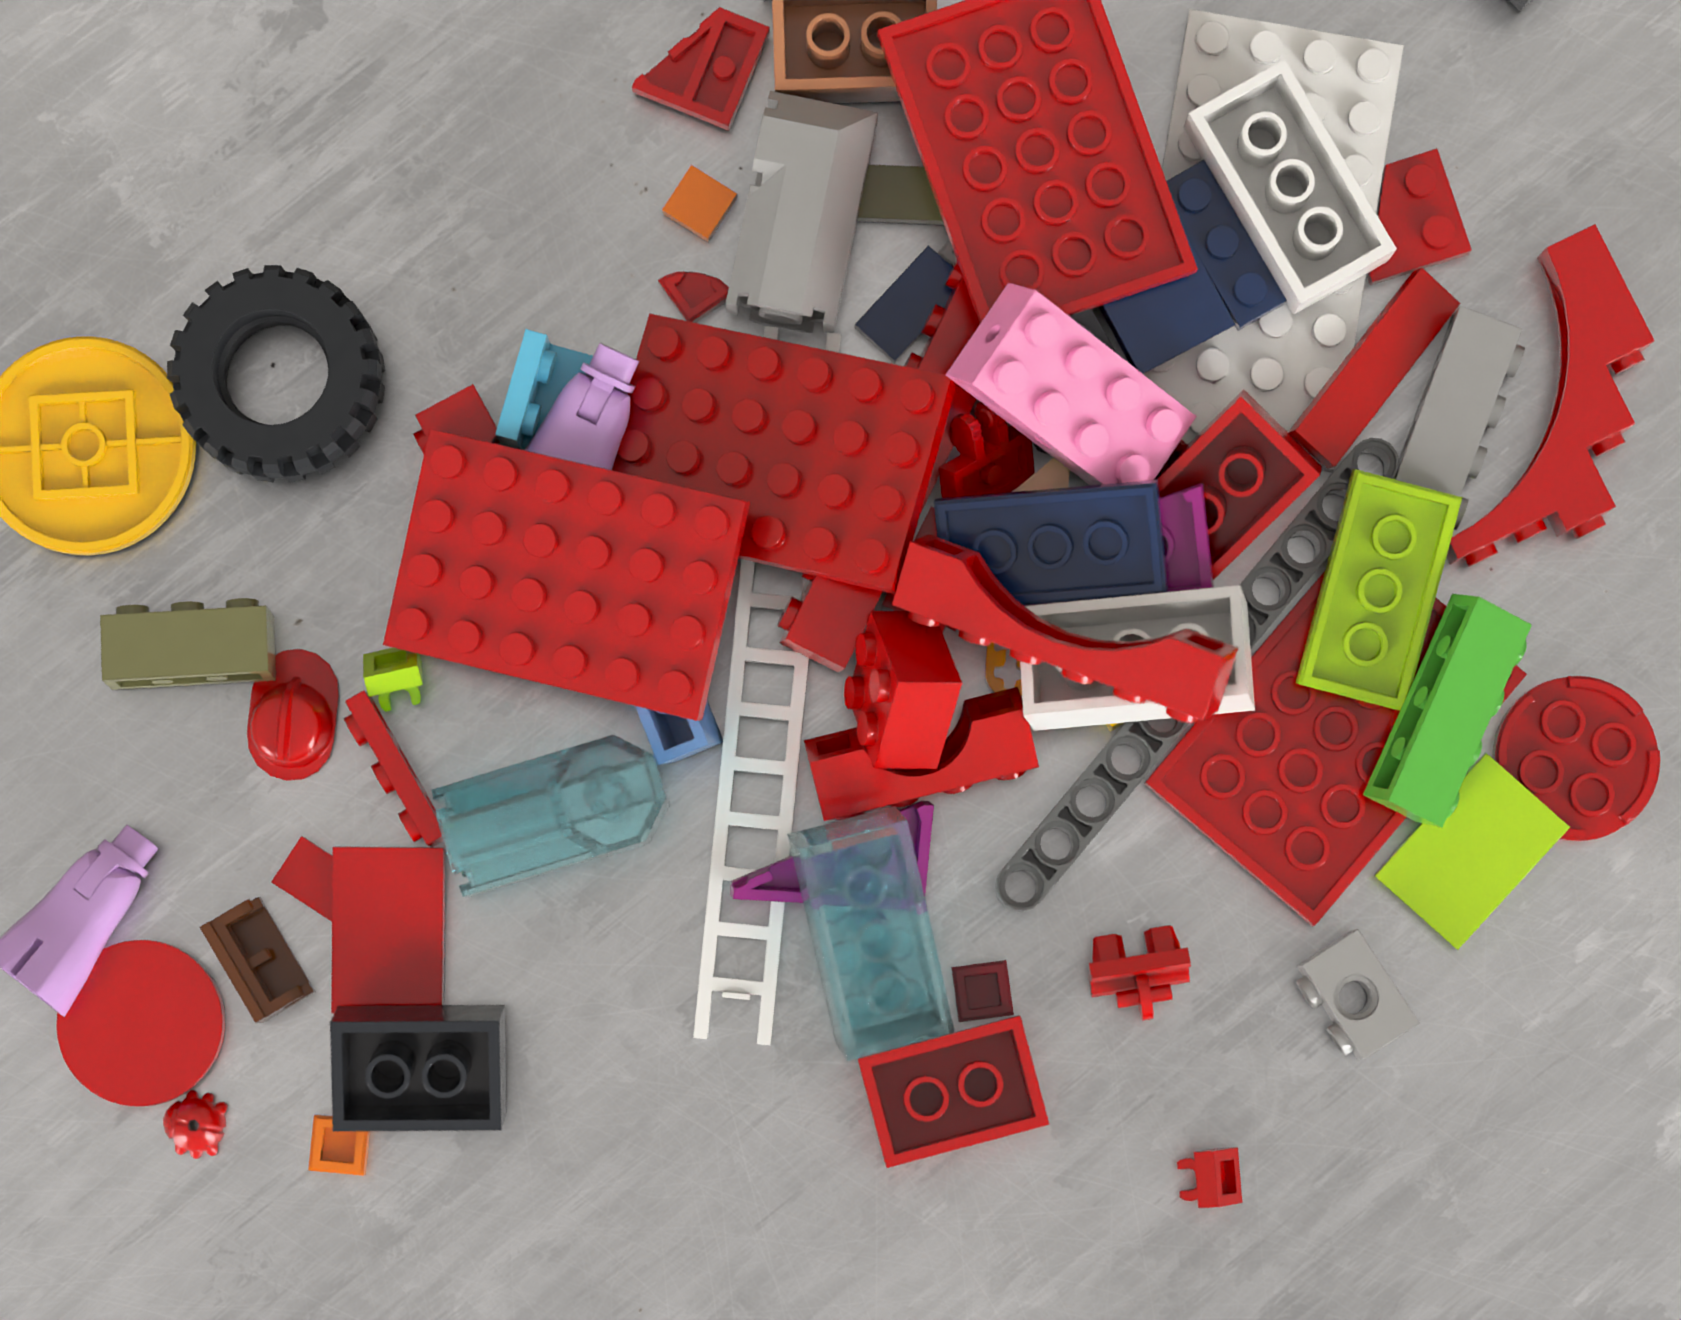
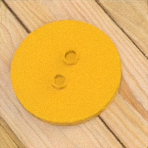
[0,336,196,555]

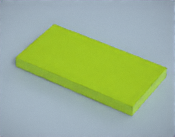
[1296,469,1462,711]

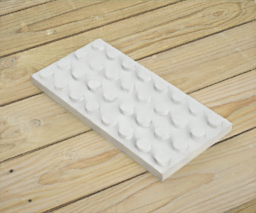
[1143,9,1404,472]

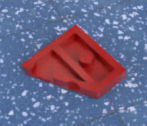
[1367,148,1472,286]

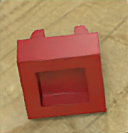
[1177,1147,1243,1208]

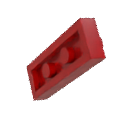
[344,690,451,847]

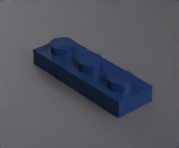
[1166,160,1287,331]

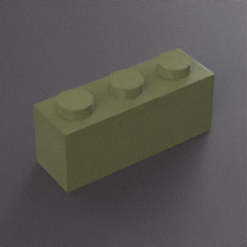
[100,598,276,690]

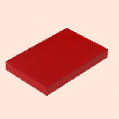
[331,846,445,1013]

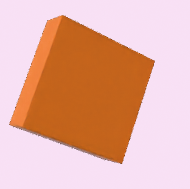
[662,165,738,242]
[308,1114,370,1176]

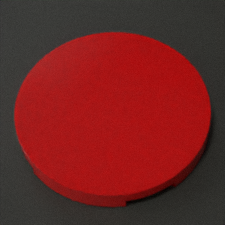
[1492,676,1660,841]
[56,940,225,1107]

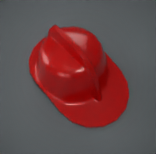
[247,649,339,781]

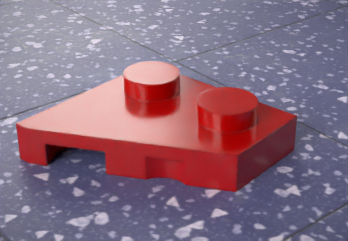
[632,7,770,131]

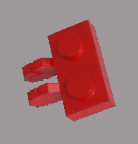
[938,402,1035,498]

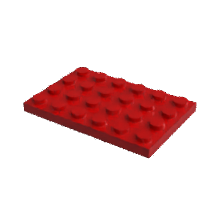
[877,0,1198,324]
[612,313,957,594]
[383,429,751,721]
[1144,569,1527,927]

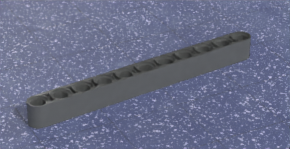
[995,438,1399,912]

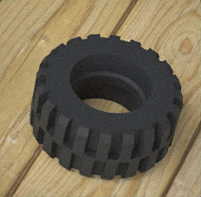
[167,265,385,483]

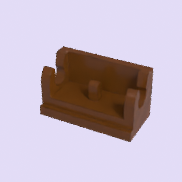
[199,897,316,1023]

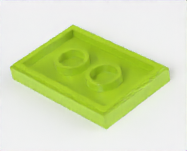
[1374,752,1570,950]

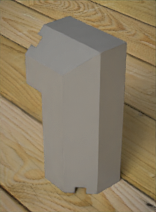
[726,91,878,333]

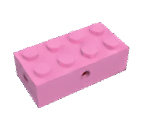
[946,283,1197,486]

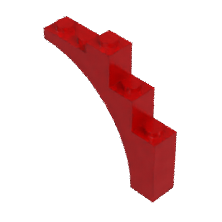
[1446,224,1655,567]

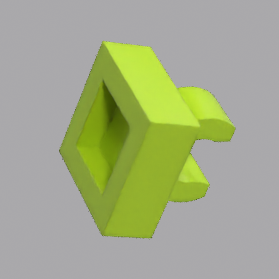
[363,648,423,712]

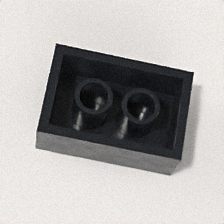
[330,1005,507,1131]

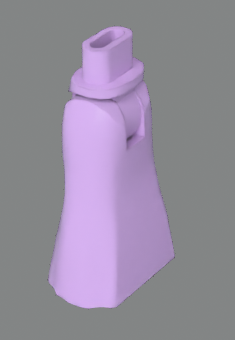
[524,343,639,470]
[0,824,158,1017]

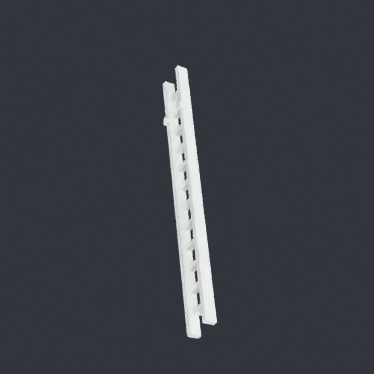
[693,326,841,1045]

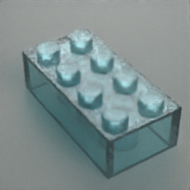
[787,806,955,1061]

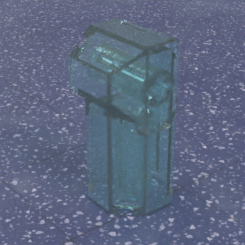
[431,734,671,898]

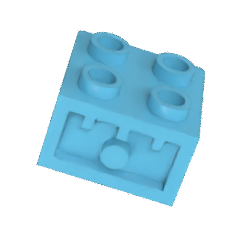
[495,329,593,450]

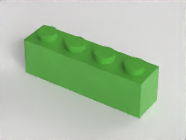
[1363,594,1532,828]

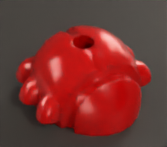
[163,1090,228,1159]

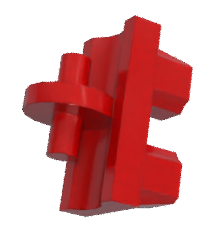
[1089,925,1191,1021]

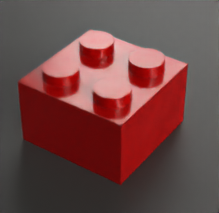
[844,611,962,769]

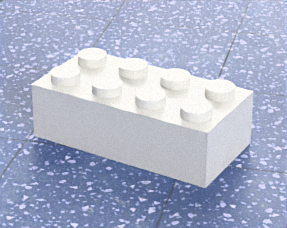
[1183,59,1397,315]
[1020,585,1255,731]

